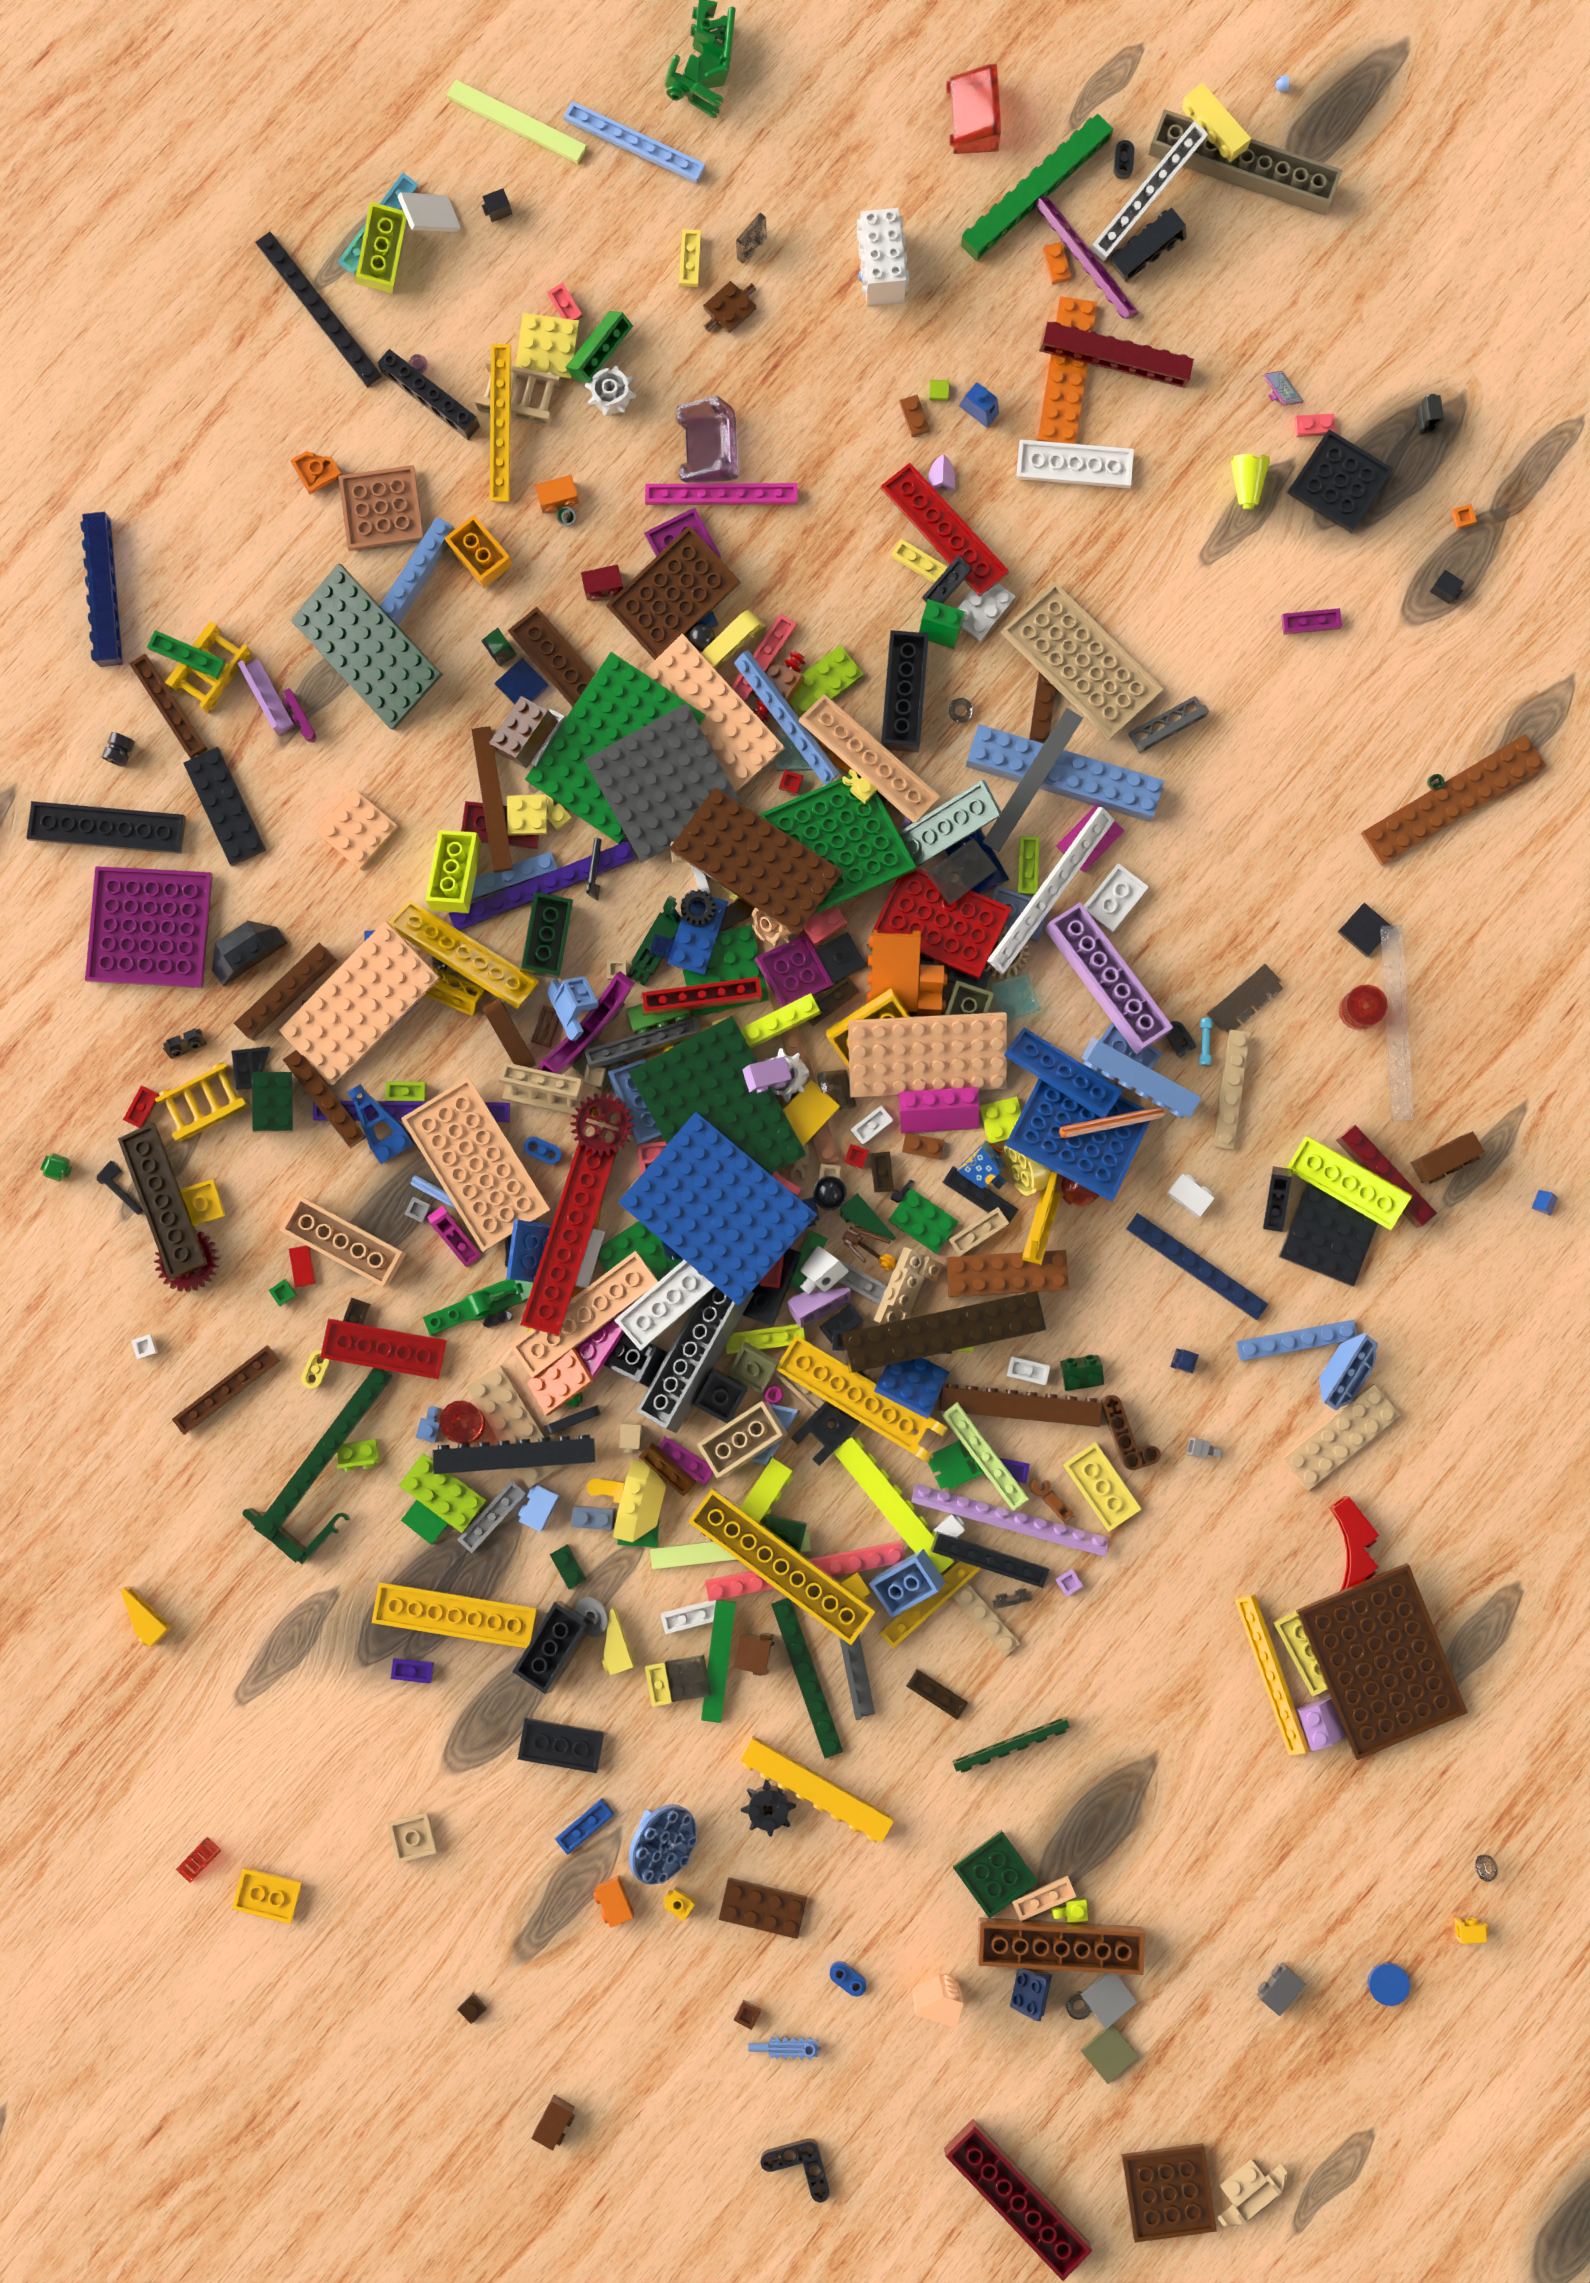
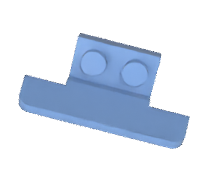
[547,976,598,1041]

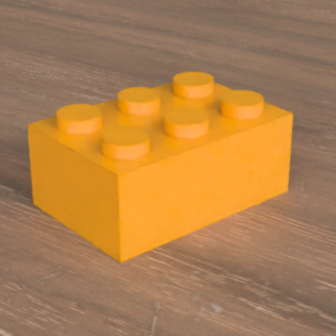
[444,515,513,589]

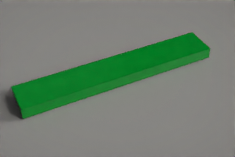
[701,1599,736,1723]

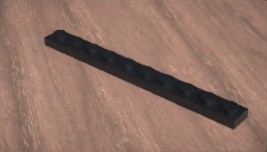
[255,232,382,387]

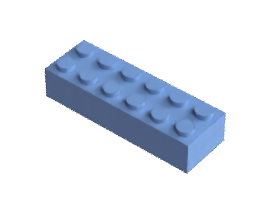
[1081,1037,1202,1119]

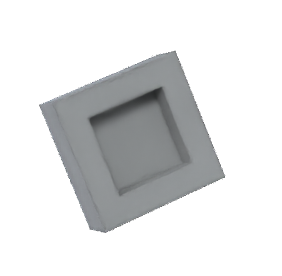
[405,1197,432,1223]

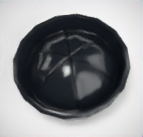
[813,1176,847,1210]

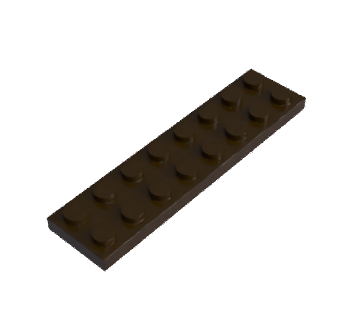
[118,1123,208,1281]

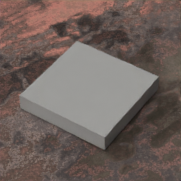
[1080,1973,1137,2029]

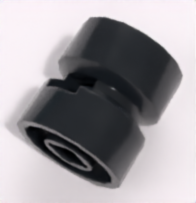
[101,732,135,767]

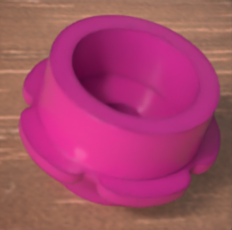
[764,1385,784,1404]

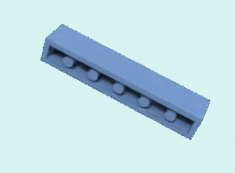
[380,517,454,626]

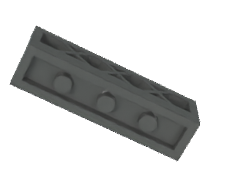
[1128,696,1209,754]
[839,1635,875,1720]

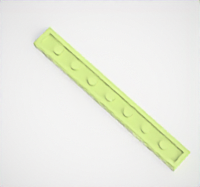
[447,80,587,164]
[650,1530,811,1569]

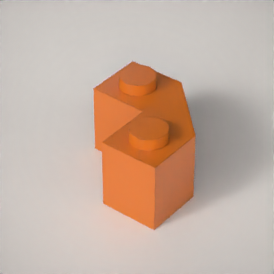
[917,965,947,1017]

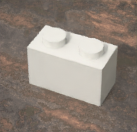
[1166,1174,1214,1218]

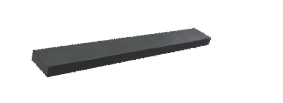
[983,708,1083,852]

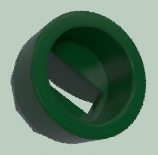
[1427,774,1444,790]

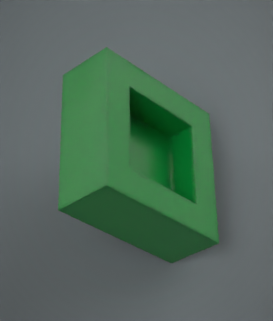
[268,1279,297,1307]

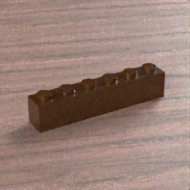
[234,942,337,1041]

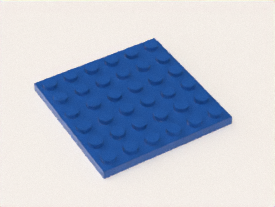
[1005,1078,1150,1202]

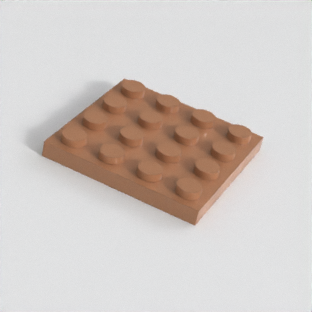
[338,465,424,551]

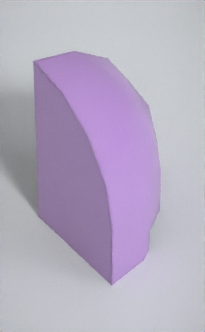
[928,454,955,491]

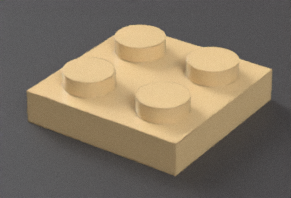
[387,1811,437,1863]

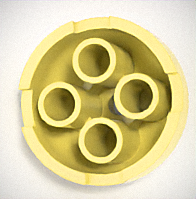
[1004,1146,1054,1195]

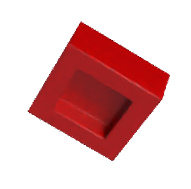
[779,770,803,795]
[844,1144,869,1169]

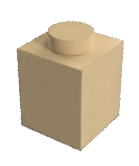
[619,1423,642,1453]

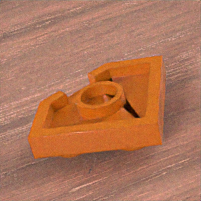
[290,451,342,495]

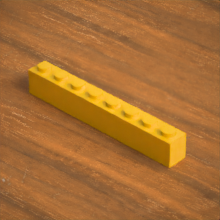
[740,1736,894,1843]

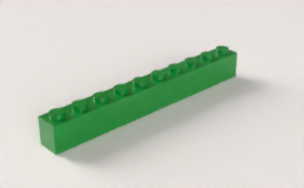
[961,114,1113,261]

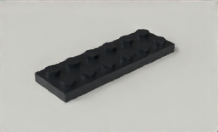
[183,747,266,866]

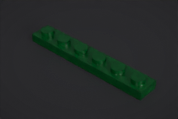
[952,1717,1070,1773]

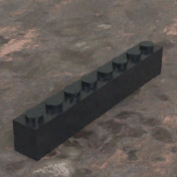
[433,1434,596,1474]

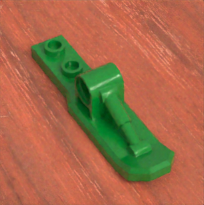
[423,1279,533,1335]

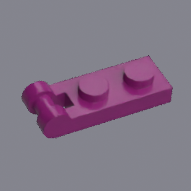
[283,688,317,743]

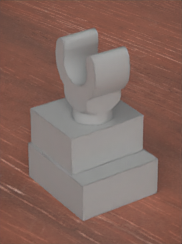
[1186,1437,1223,1459]

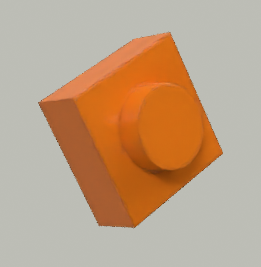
[1451,504,1477,529]

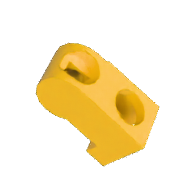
[587,1478,625,1503]

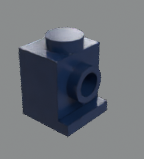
[1170,1348,1199,1374]

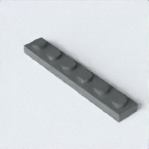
[584,1017,702,1070]

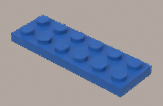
[1004,1027,1123,1118]

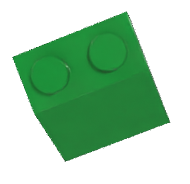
[919,599,967,649]

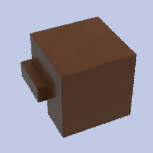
[734,1633,775,1676]

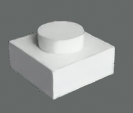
[131,1334,158,1359]

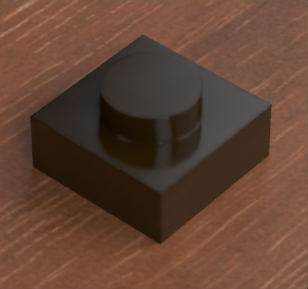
[457,1993,487,2024]

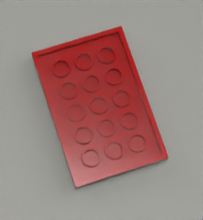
[872,867,1012,979]

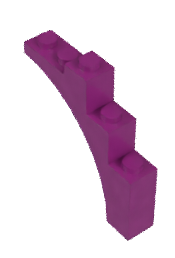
[537,971,635,1075]

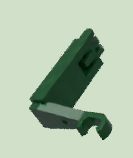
[627,895,682,986]
[242,1508,350,1565]

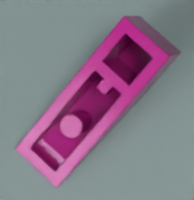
[428,1205,482,1267]

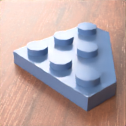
[1083,1022,1162,1078]

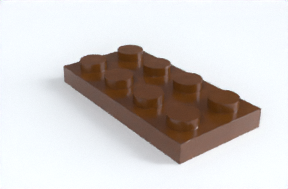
[719,1877,807,1939]

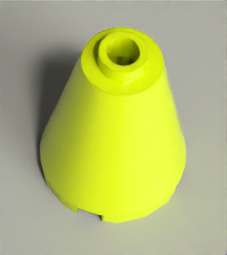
[1231,454,1270,510]

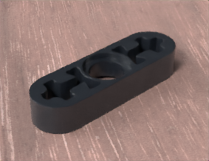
[544,1405,601,1435]

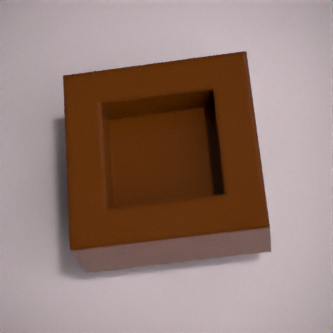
[734,2000,761,2030]

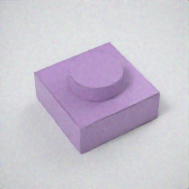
[1055,1568,1083,1597]

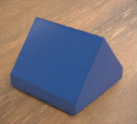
[1532,1190,1558,1216]

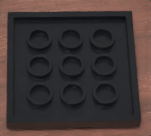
[1287,429,1393,533]
[1278,1184,1378,1287]

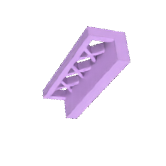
[238,659,295,735]

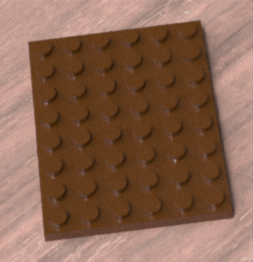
[1296,1563,1468,1760]

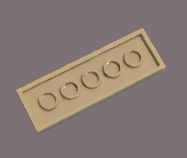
[466,1365,563,1488]
[1282,1384,1401,1491]

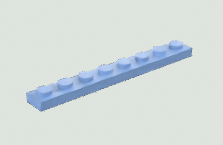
[564,101,705,183]

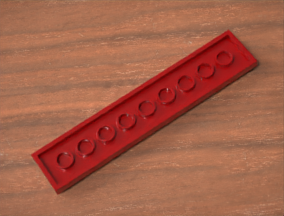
[520,1140,617,1337]

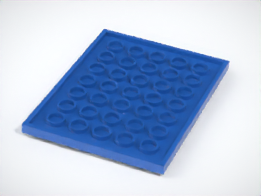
[618,1112,817,1306]

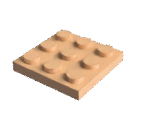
[316,789,399,870]

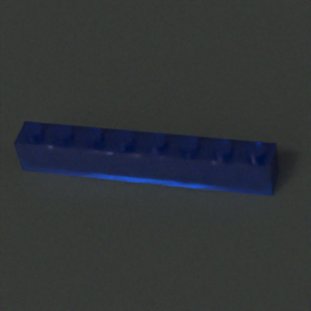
[80,511,123,667]

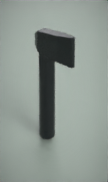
[586,838,602,900]
[97,1160,143,1215]

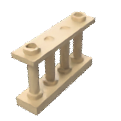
[475,360,562,427]
[499,1062,583,1115]

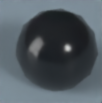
[689,624,715,651]

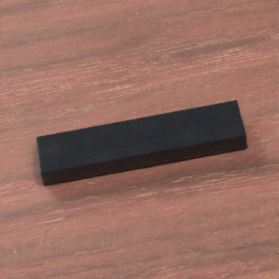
[942,1166,1019,1226]

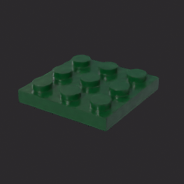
[953,1830,1038,1919]

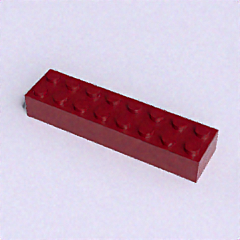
[944,2119,1092,2281]

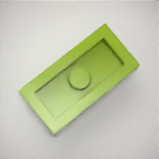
[385,1081,426,1102]

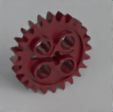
[570,1093,635,1157]
[154,1229,220,1292]

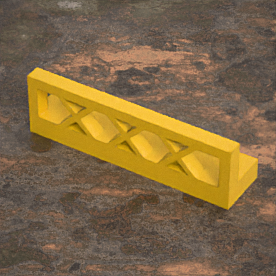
[424,966,485,1016]

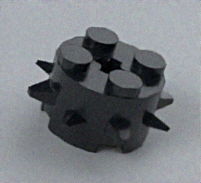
[741,1779,796,1837]

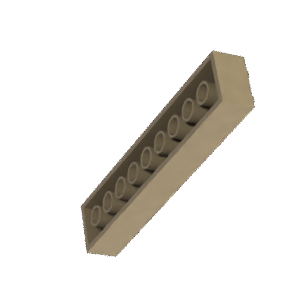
[1148,109,1343,216]

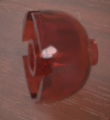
[1061,1177,1100,1207]

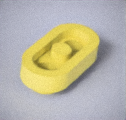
[301,1350,331,1388]

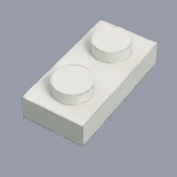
[850,1106,893,1145]
[1006,1357,1050,1385]

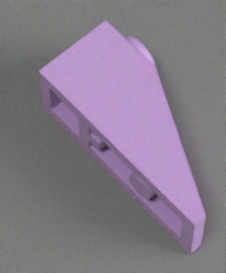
[788,1288,852,1328]

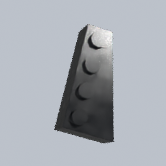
[1111,207,1187,282]

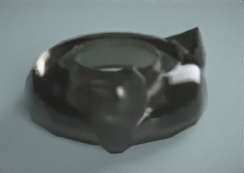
[948,698,973,723]
[1475,1854,1498,1882]
[1065,1991,1092,2020]

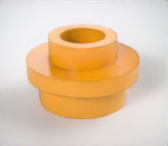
[878,1254,897,1271]

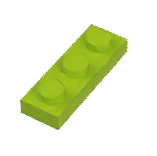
[1018,836,1040,895]

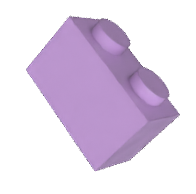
[743,1056,792,1093]

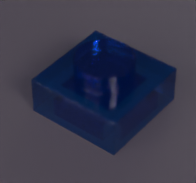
[649,934,674,959]

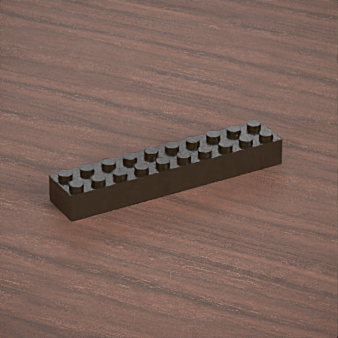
[841,1291,1047,1374]

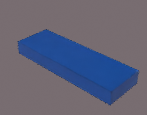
[555,1798,615,1855]

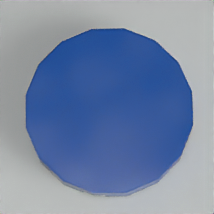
[1367,1962,1410,2006]

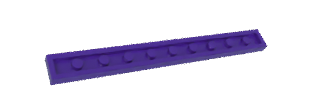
[448,841,636,931]
[313,1101,510,1123]

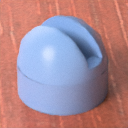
[1276,75,1289,92]

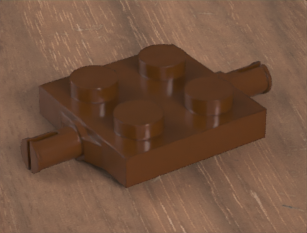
[703,281,757,333]

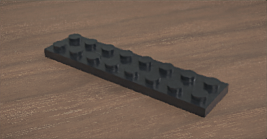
[26,801,186,854]

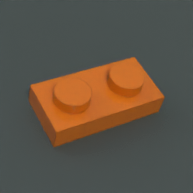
[1043,242,1071,284]

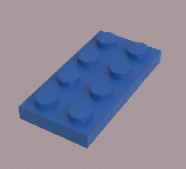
[667,890,728,976]

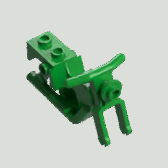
[665,0,736,118]

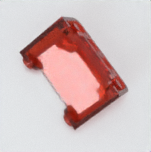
[946,64,1001,154]

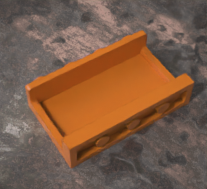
[867,930,921,1012]

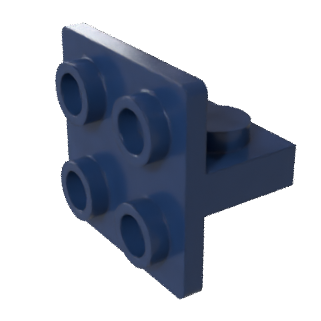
[1010,1968,1052,2021]

